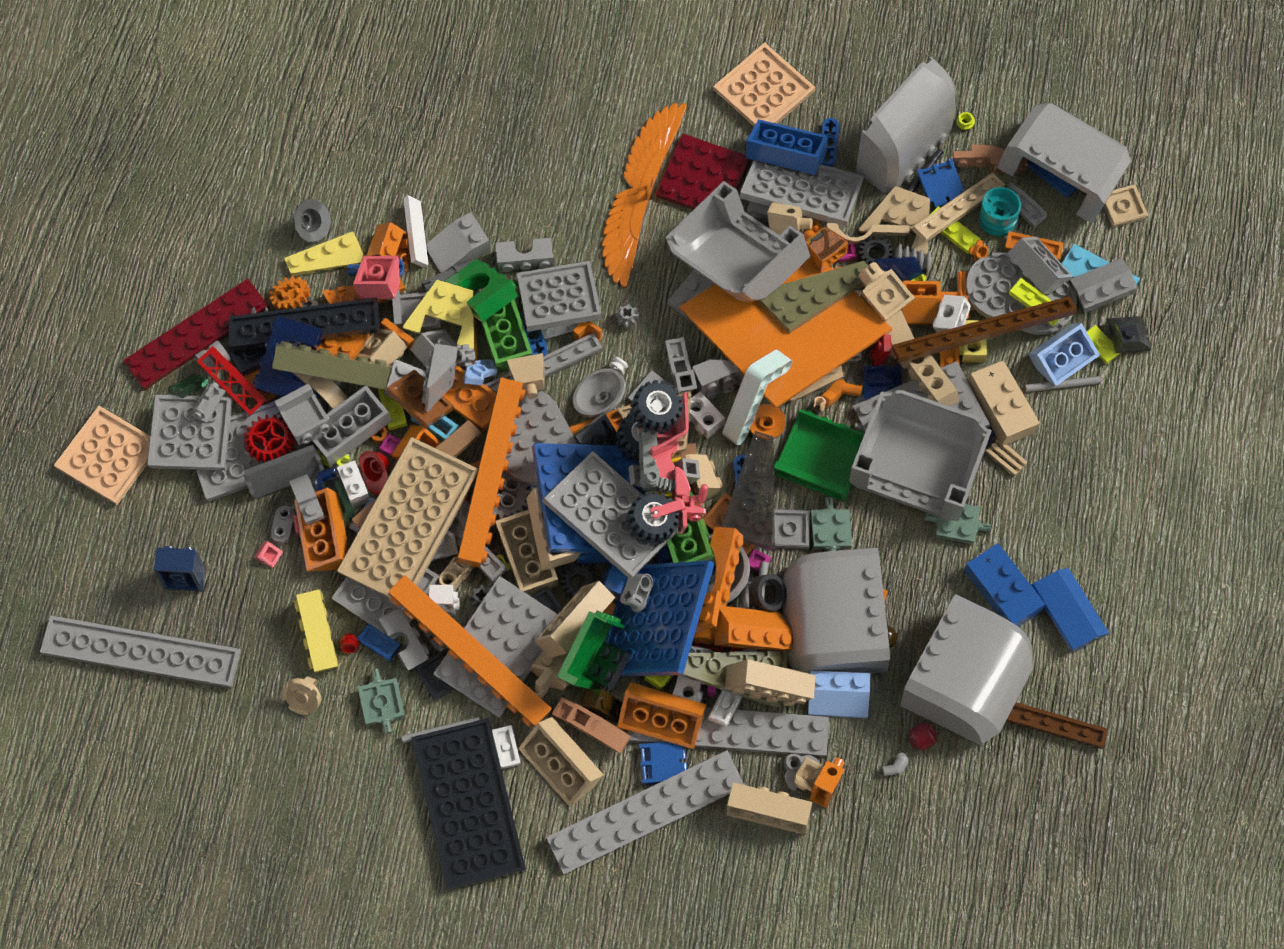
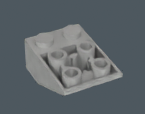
[422,344,458,412]
[692,360,744,400]

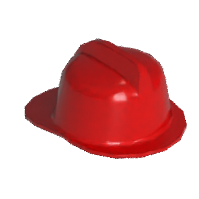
[359,451,390,495]

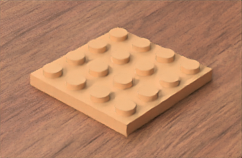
[713,43,816,126]
[54,406,151,505]

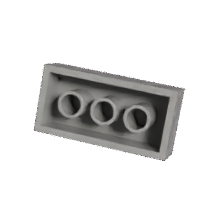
[311,386,392,466]

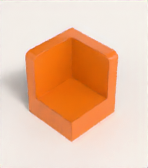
[573,321,603,341]

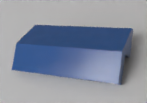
[1031,568,1109,651]

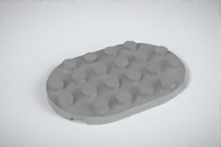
[966,252,1077,335]
[486,390,576,486]

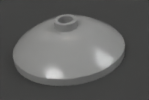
[573,369,626,417]

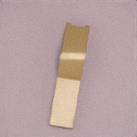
[824,223,909,244]
[292,345,348,410]

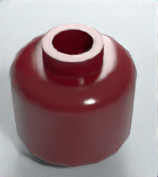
[908,722,939,751]

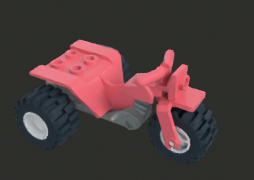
[616,380,708,546]

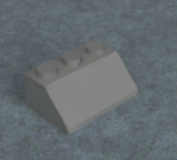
[1007,237,1073,294]
[1070,258,1138,313]

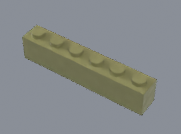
[272,341,390,389]

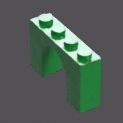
[444,259,518,322]

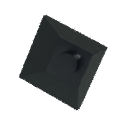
[1107,316,1151,353]

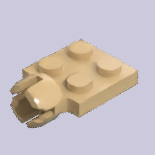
[858,262,915,322]

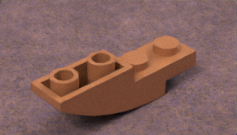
[952,144,1028,174]
[552,697,631,754]

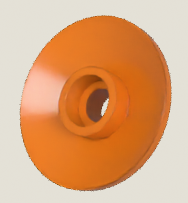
[750,404,786,440]

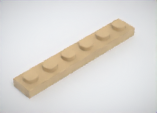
[913,173,1005,243]

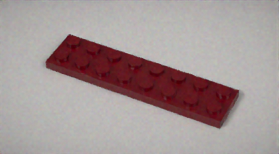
[123,278,269,390]

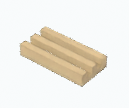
[985,438,1027,477]

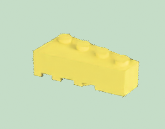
[294,590,339,673]

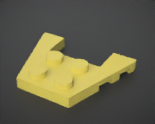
[403,280,474,349]

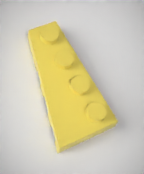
[284,231,364,276]

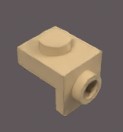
[794,756,823,791]

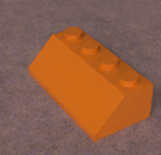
[294,488,349,572]
[714,606,792,651]
[617,682,707,749]

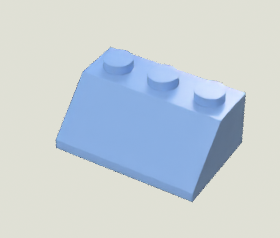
[1028,323,1100,386]
[808,670,870,718]

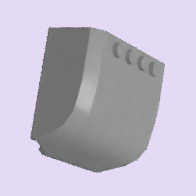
[856,57,955,193]
[997,103,1132,224]
[666,181,810,302]
[849,390,991,521]
[782,548,890,674]
[900,595,1033,746]

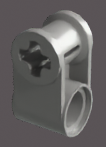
[620,574,653,613]

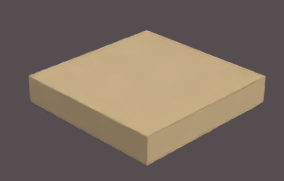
[1104,184,1148,228]

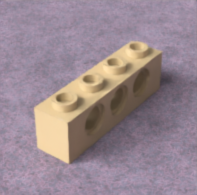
[901,355,959,407]

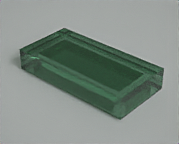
[168,374,208,398]
[334,479,356,522]

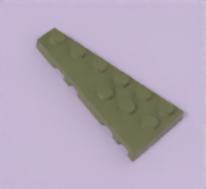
[756,261,869,334]
[680,651,789,708]

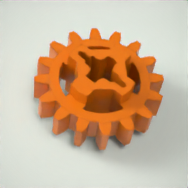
[270,276,310,310]

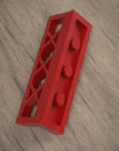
[196,346,267,416]

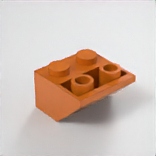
[366,222,411,272]
[901,281,941,325]

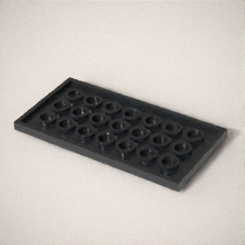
[411,718,526,891]

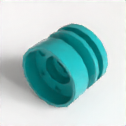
[978,187,1021,237]

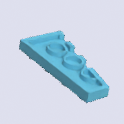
[1062,244,1140,296]

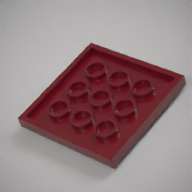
[656,134,750,210]

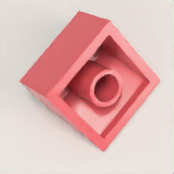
[353,256,400,299]

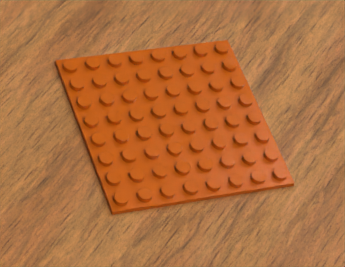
[680,258,893,408]

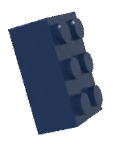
[154,546,206,592]

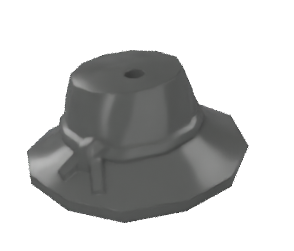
[293,199,331,242]

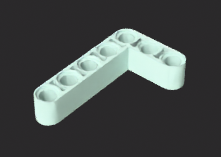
[722,349,793,445]

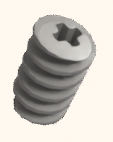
[892,244,933,275]

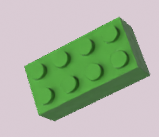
[480,300,533,373]
[667,491,716,566]

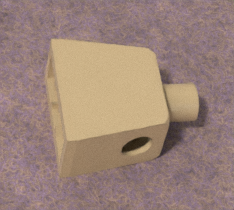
[767,202,813,235]
[507,353,545,399]

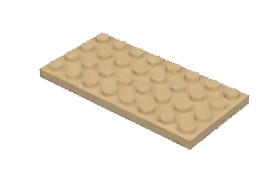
[337,437,479,598]

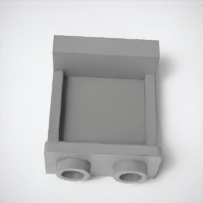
[392,290,443,331]
[275,383,333,445]

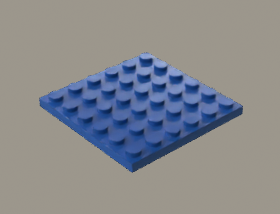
[532,443,660,553]
[605,560,714,677]

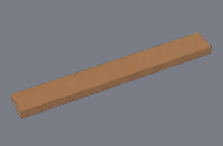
[352,420,482,529]

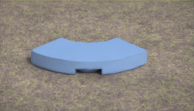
[463,359,497,385]

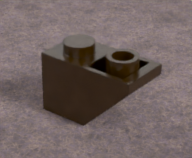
[580,689,623,724]

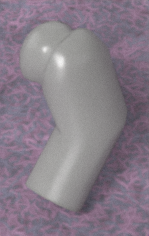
[882,753,908,776]

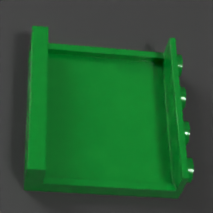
[773,409,865,502]
[557,610,625,689]

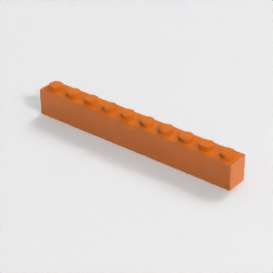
[457,378,526,568]
[388,575,552,728]

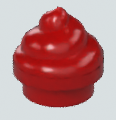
[339,633,359,654]

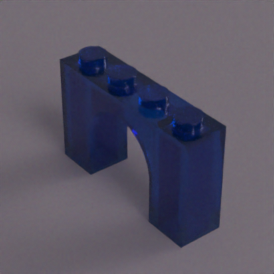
[253,316,324,398]

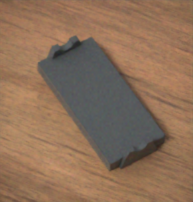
[244,445,324,499]

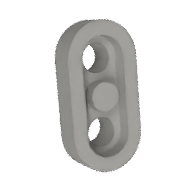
[271,506,295,544]

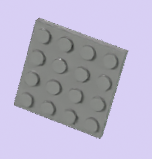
[517,261,602,331]
[147,395,232,470]
[331,568,439,641]

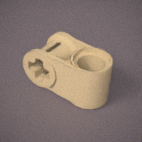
[439,555,473,591]

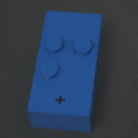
[746,119,828,175]
[964,543,1045,627]

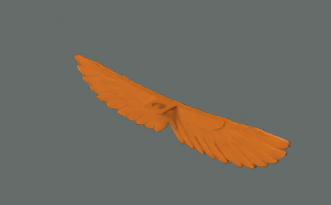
[602,103,687,288]

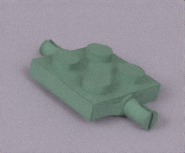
[810,497,852,551]
[925,504,991,545]
[358,669,405,735]

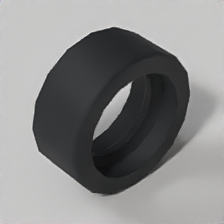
[749,574,787,612]

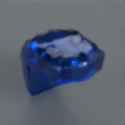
[314,467,338,491]

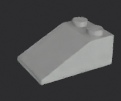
[426,212,491,273]

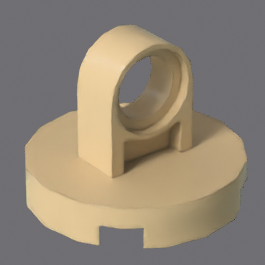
[282,676,321,715]

